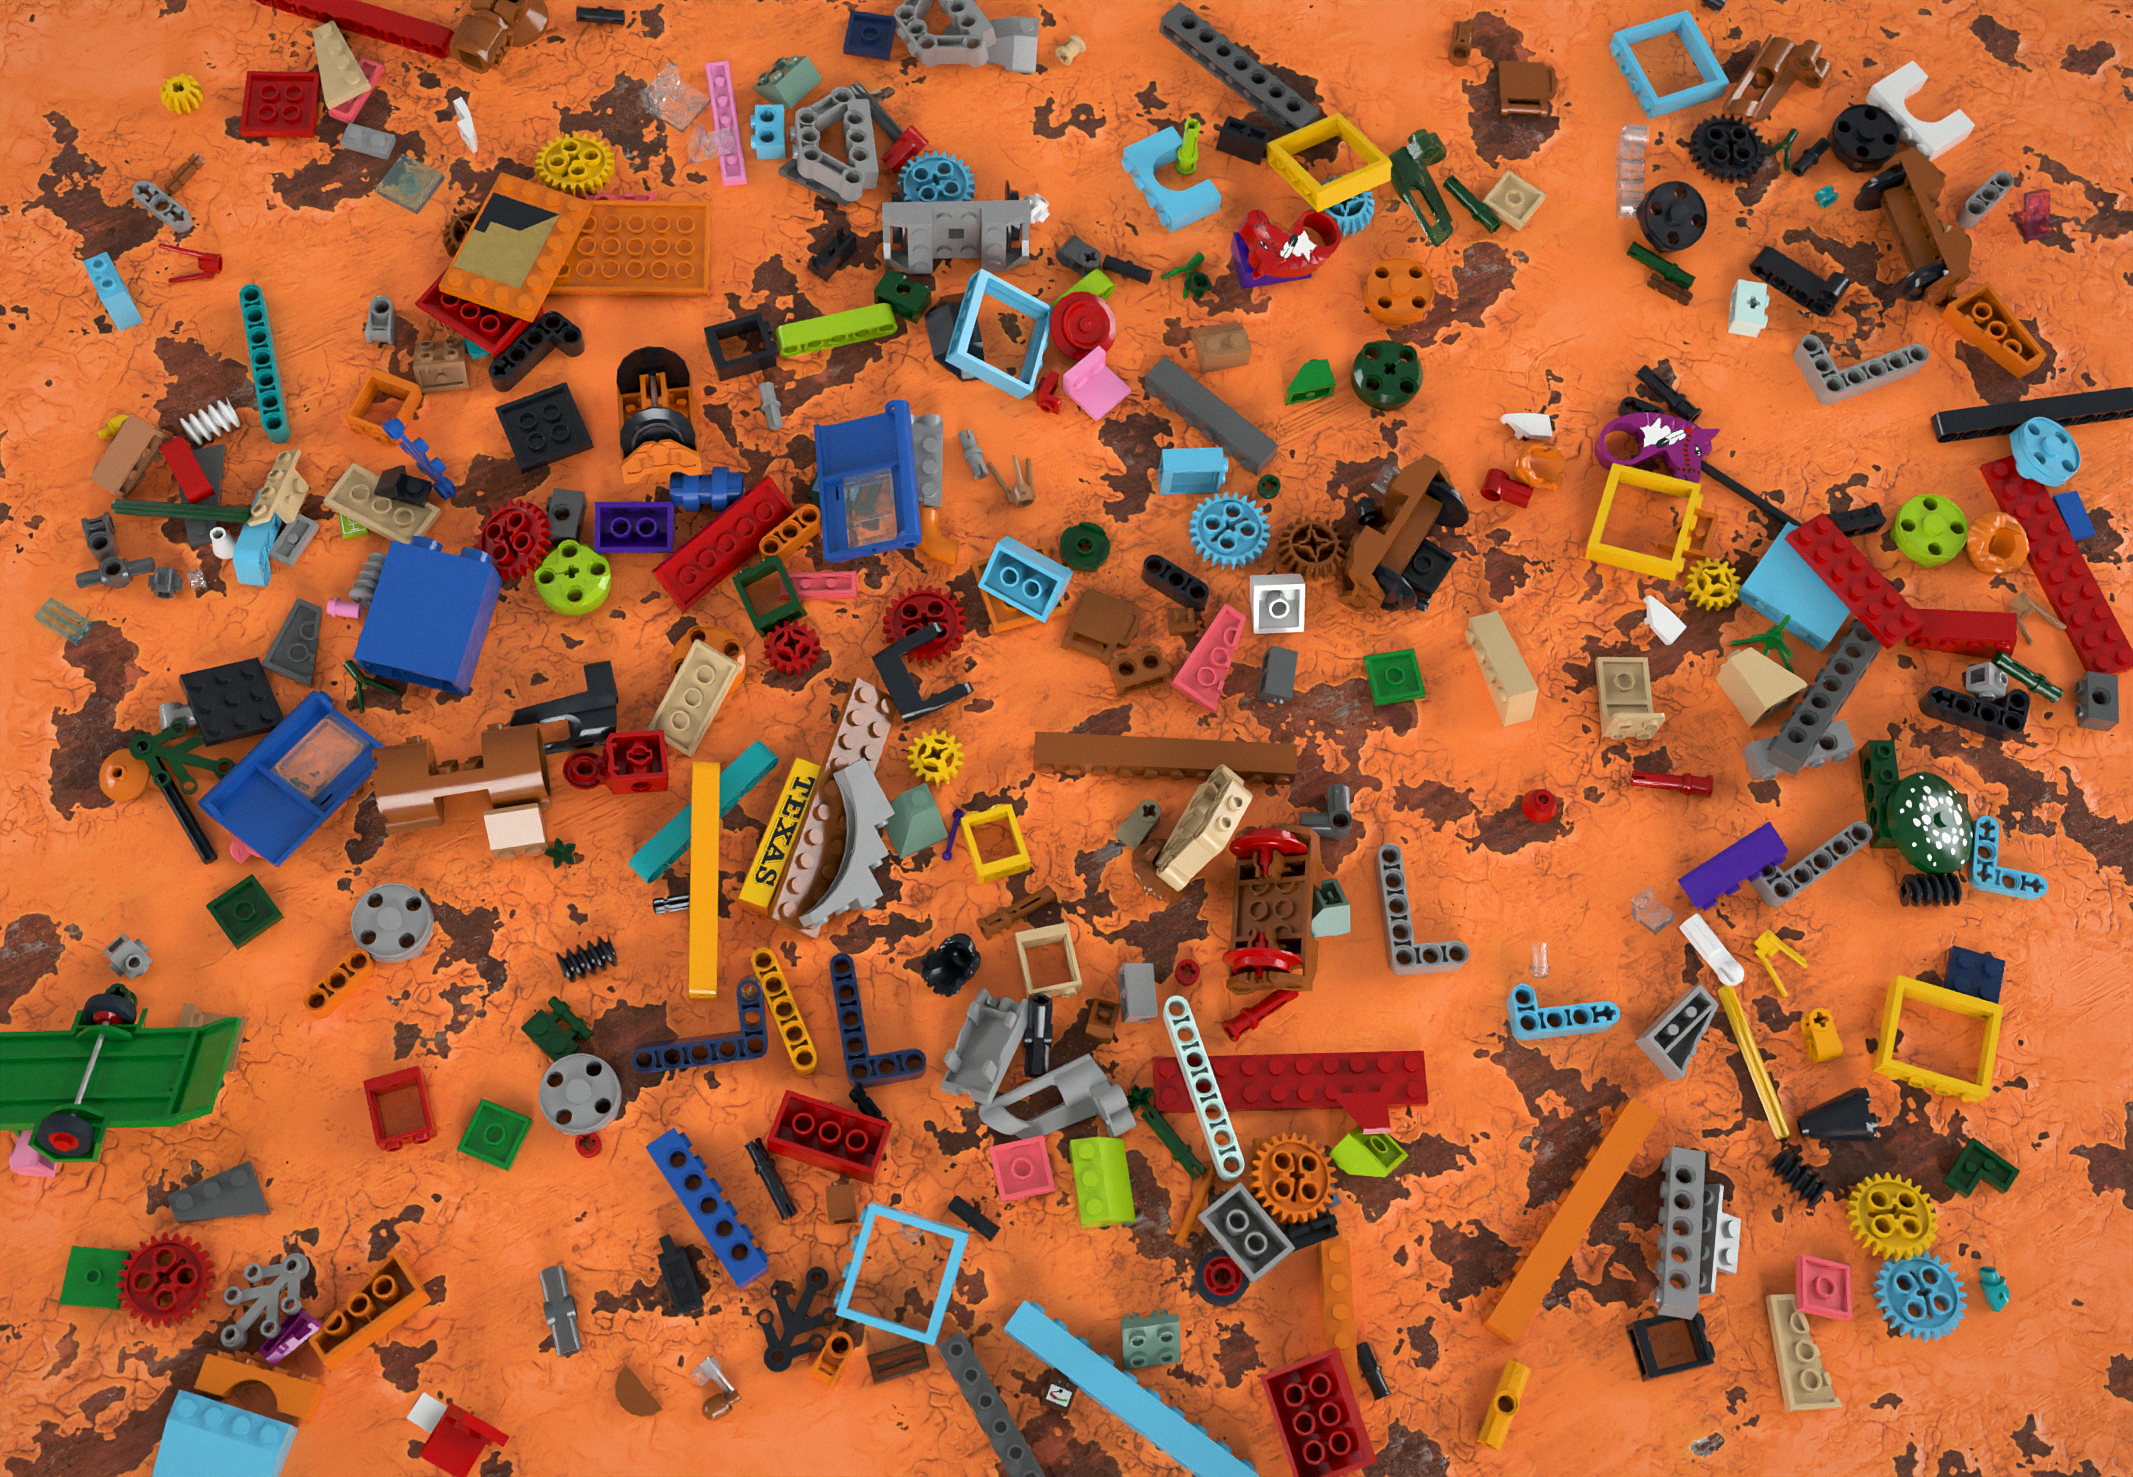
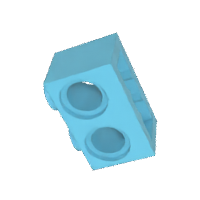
[751,104,786,159]

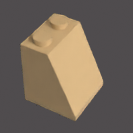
[1715,647,1807,728]

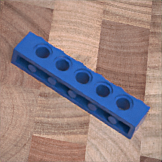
[645,1128,770,1290]

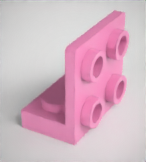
[1062,346,1131,421]

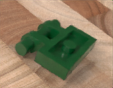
[521,996,593,1063]

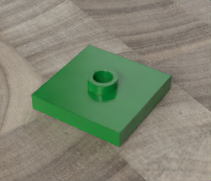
[1363,648,1426,706]
[456,1098,534,1172]
[59,1246,132,1310]

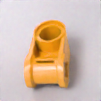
[1800,1008,1843,1063]

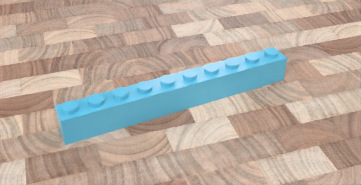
[1003,1300,1260,1477]

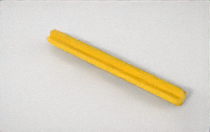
[1718,985,1791,1140]

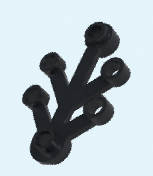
[757,1267,839,1373]

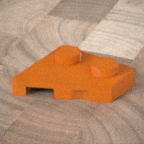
[1657,508,1719,561]

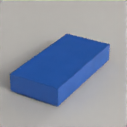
[2052,490,2096,541]

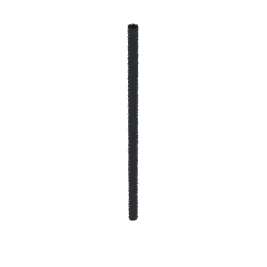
[1700,460,1895,586]

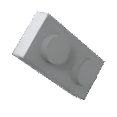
[340,123,396,160]
[269,513,320,568]

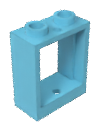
[82,252,143,332]
[1158,447,1228,495]

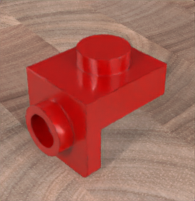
[1036,370,1062,415]

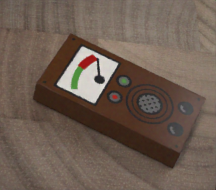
[1040,1368,1078,1416]

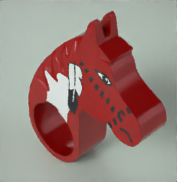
[1238,209,1341,280]

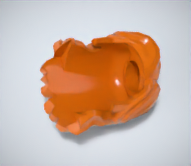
[1513,444,1566,492]

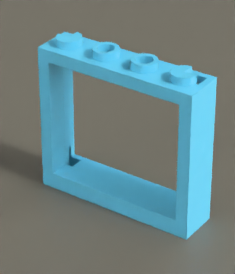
[1609,10,1729,119]
[945,269,1053,400]
[833,1201,970,1346]

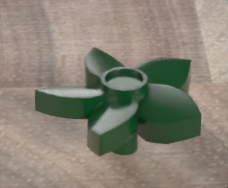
[544,838,576,869]
[1126,1085,1154,1114]

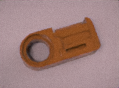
[1448,21,1475,67]

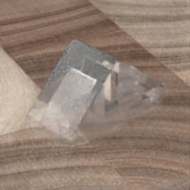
[687,124,735,164]

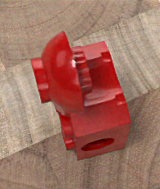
[562,730,669,795]

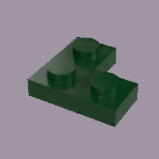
[1942,1137,2020,1199]

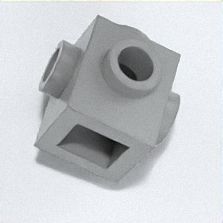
[1966,661,2008,702]
[102,932,153,980]

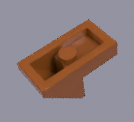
[1085,998,1121,1044]

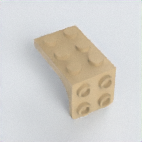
[1595,657,1665,740]

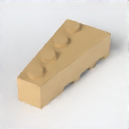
[1465,611,1538,727]

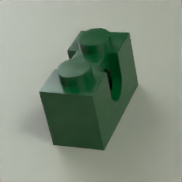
[874,269,931,324]

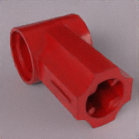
[880,124,929,173]
[1480,468,1534,509]

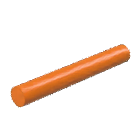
[1174,1166,1217,1247]

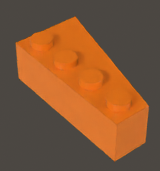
[1941,281,2047,379]
[308,1247,432,1372]

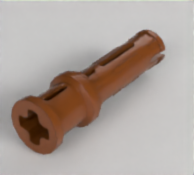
[976,885,1056,940]

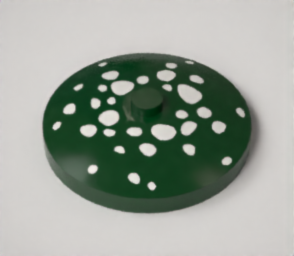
[1887,772,1974,876]

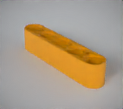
[751,947,818,1076]

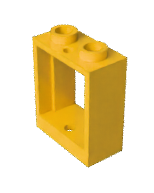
[960,804,1031,885]

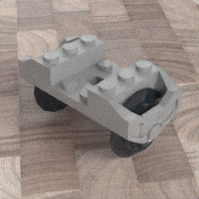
[882,180,1031,274]

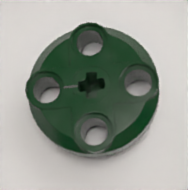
[1351,340,1423,411]

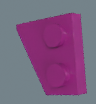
[257,1307,322,1365]

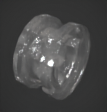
[187,566,208,592]

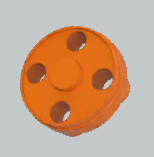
[1363,257,1435,325]
[670,625,747,698]

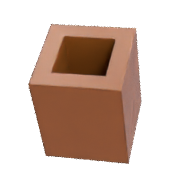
[825,1180,857,1226]

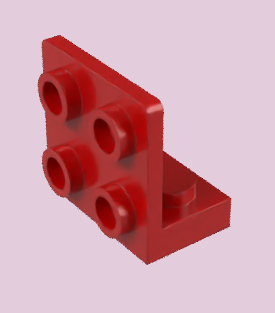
[419,1402,510,1477]

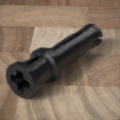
[1636,364,1703,423]

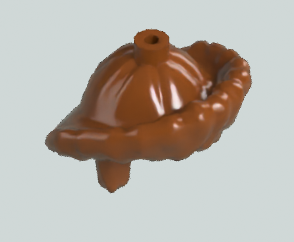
[1131,839,1190,903]

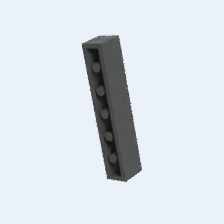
[1144,356,1278,476]

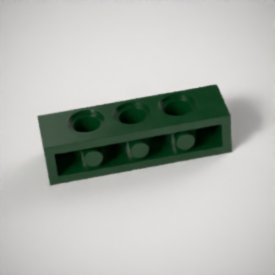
[1858,740,1899,849]

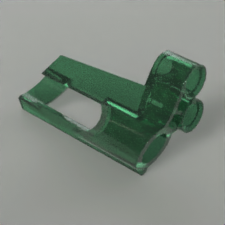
[1388,129,1453,247]

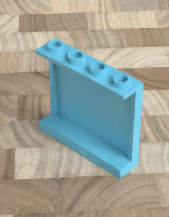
[1737,522,1851,653]

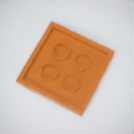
[972,543,1068,634]

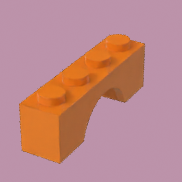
[194,1351,325,1422]

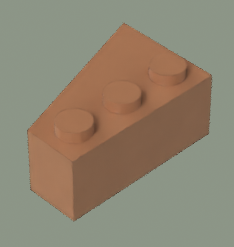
[89,414,175,499]

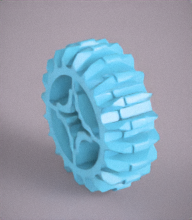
[1310,175,1375,238]

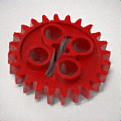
[473,499,553,581]
[883,585,966,666]
[116,1232,216,1328]

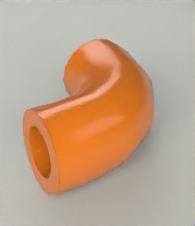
[918,507,959,566]

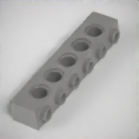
[1654,1147,1706,1320]

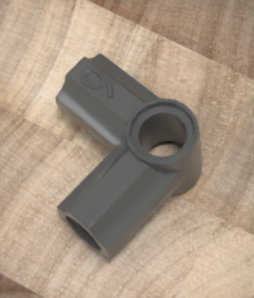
[1299,784,1353,841]

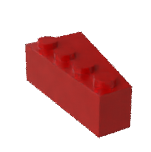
[1907,608,2017,659]

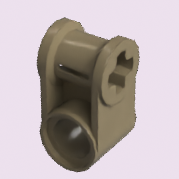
[1115,800,1161,850]

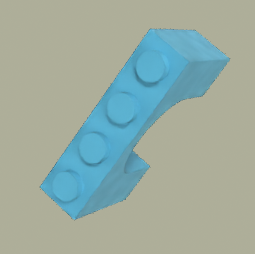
[1121,126,1222,233]

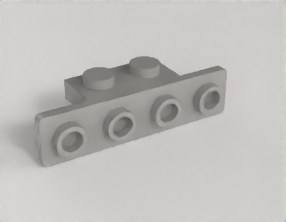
[1699,1184,1741,1296]

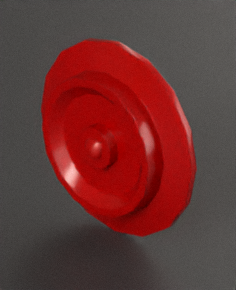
[1049,291,1117,362]

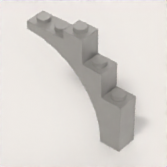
[799,757,895,928]

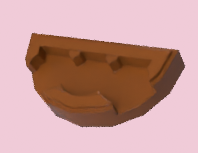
[615,1365,663,1417]

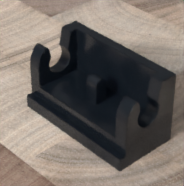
[1216,115,1272,166]
[807,226,857,282]
[1825,502,1887,538]

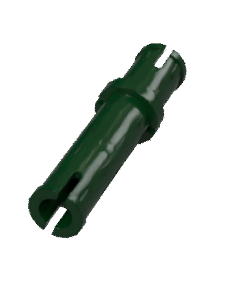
[1443,175,1502,234]
[1626,241,1696,290]
[1991,651,2063,703]
[1141,1105,1207,1181]

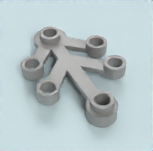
[221,1253,309,1351]

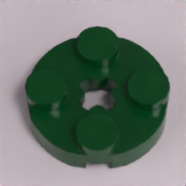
[1059,522,1110,573]

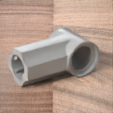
[158,702,198,733]

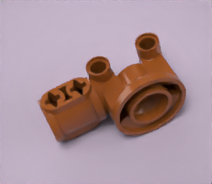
[449,0,549,74]

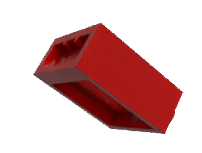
[363,1065,438,1152]

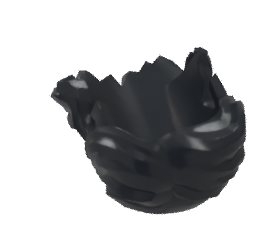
[920,933,981,997]

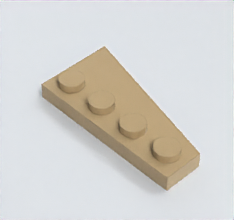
[312,20,372,110]
[1765,1294,1842,1412]

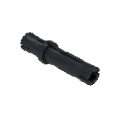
[745,1138,798,1221]

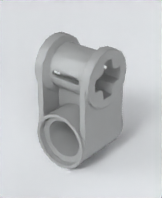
[365,295,397,345]

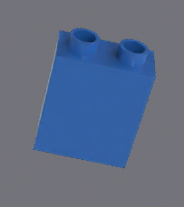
[353,536,503,697]

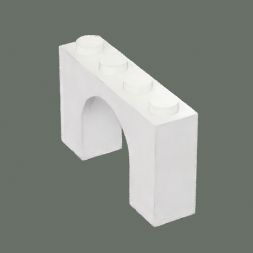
[1865,61,1975,161]

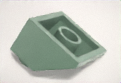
[884,783,948,860]

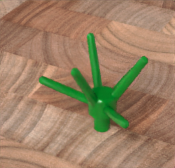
[1731,615,1794,674]

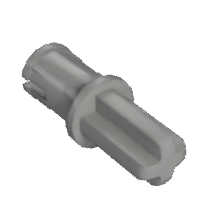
[758,382,783,431]

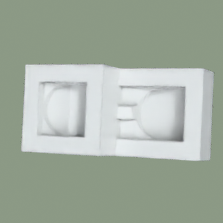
[453,97,478,153]

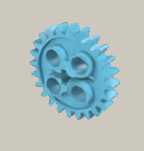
[897,150,975,202]
[1188,492,1270,570]
[1873,1251,1968,1342]

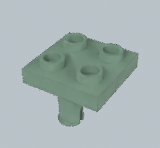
[1121,1308,1180,1370]

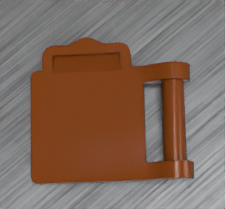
[1498,61,1559,118]
[1060,588,1142,666]

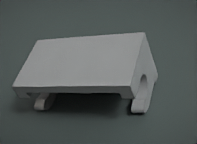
[1117,963,1158,1023]

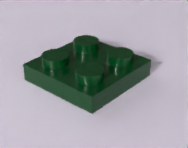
[205,874,285,950]

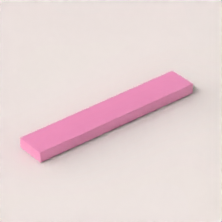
[705,61,747,187]

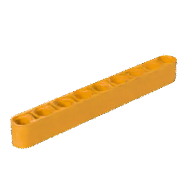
[688,761,720,999]

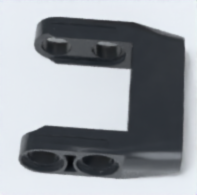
[871,621,975,724]

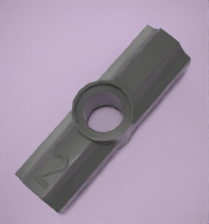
[539,1265,583,1357]

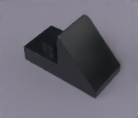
[374,465,433,508]

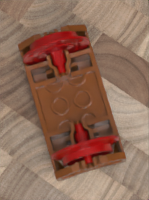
[1222,823,1322,995]

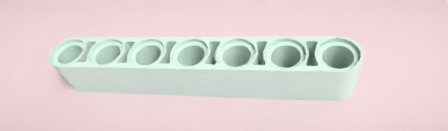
[1162,996,1245,1182]

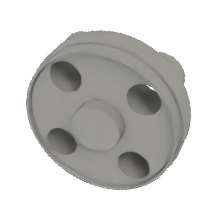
[351,883,434,963]
[539,1054,622,1136]

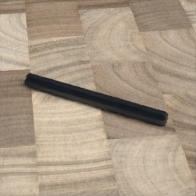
[132,732,217,865]

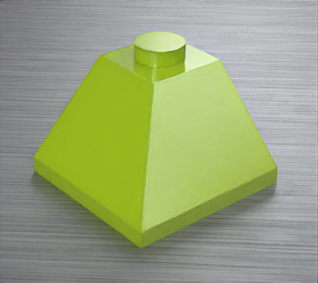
[1329,1125,1409,1177]

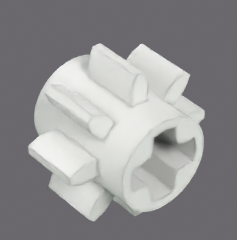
[1023,193,1050,224]

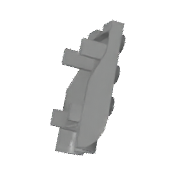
[890,413,944,507]
[939,987,1029,1106]

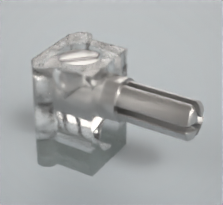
[689,1354,734,1395]

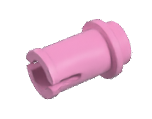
[327,597,363,619]

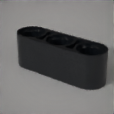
[1142,554,1209,612]

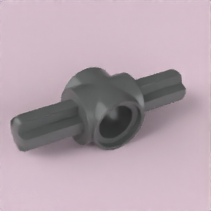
[75,557,156,589]

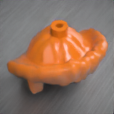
[1966,511,2030,575]

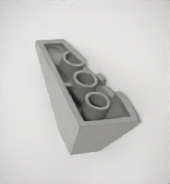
[945,16,1039,74]

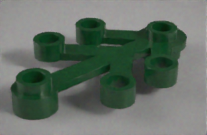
[129,720,235,795]

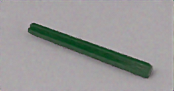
[111,499,252,523]

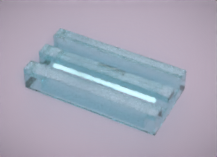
[34,597,95,646]

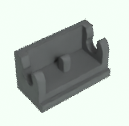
[1257,645,1298,705]

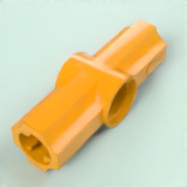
[1476,1360,1531,1451]

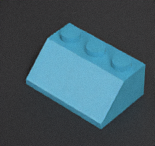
[978,536,1074,623]

